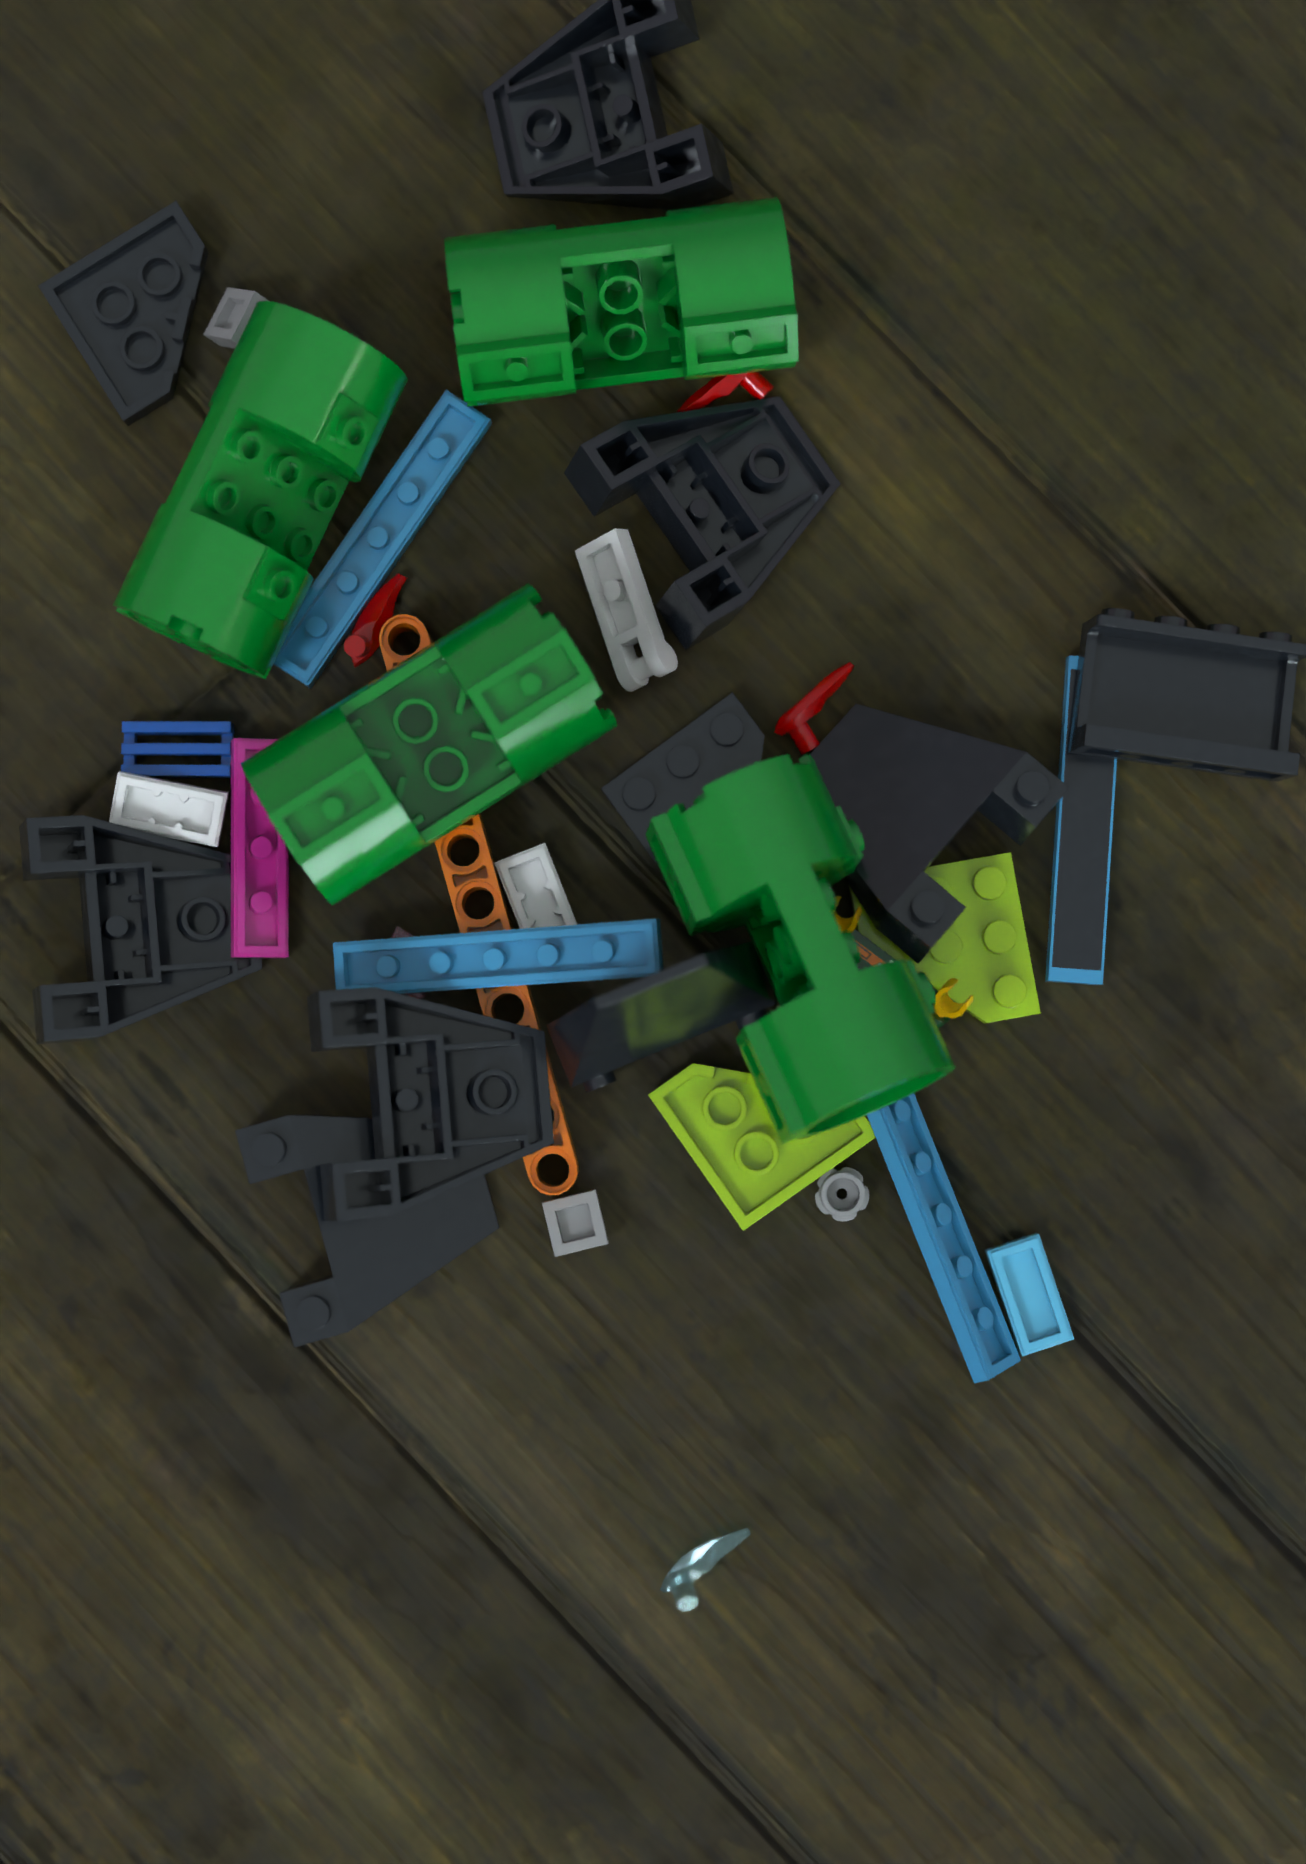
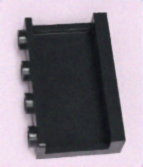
[1068,608,1306,782]

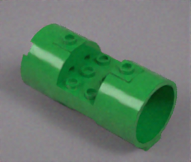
[444,197,799,407]
[113,301,408,679]
[241,583,618,906]
[645,754,955,1144]

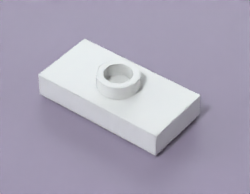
[109,771,229,847]
[494,843,577,929]

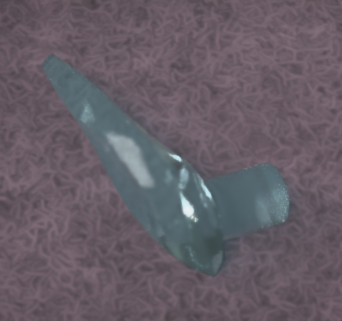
[660,1528,751,1611]

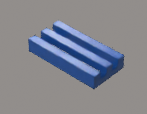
[121,721,234,778]

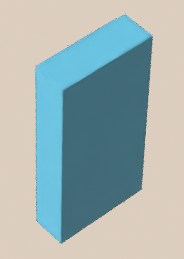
[984,1233,1074,1357]

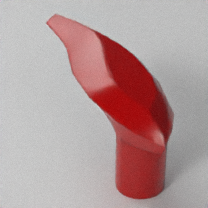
[677,372,774,412]
[344,574,407,668]
[774,662,854,755]

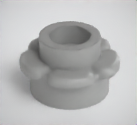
[815,1167,869,1222]

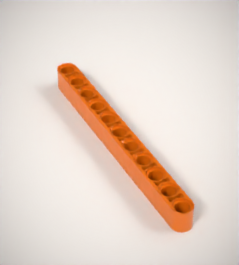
[379,614,579,1196]

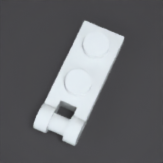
[575,528,678,692]

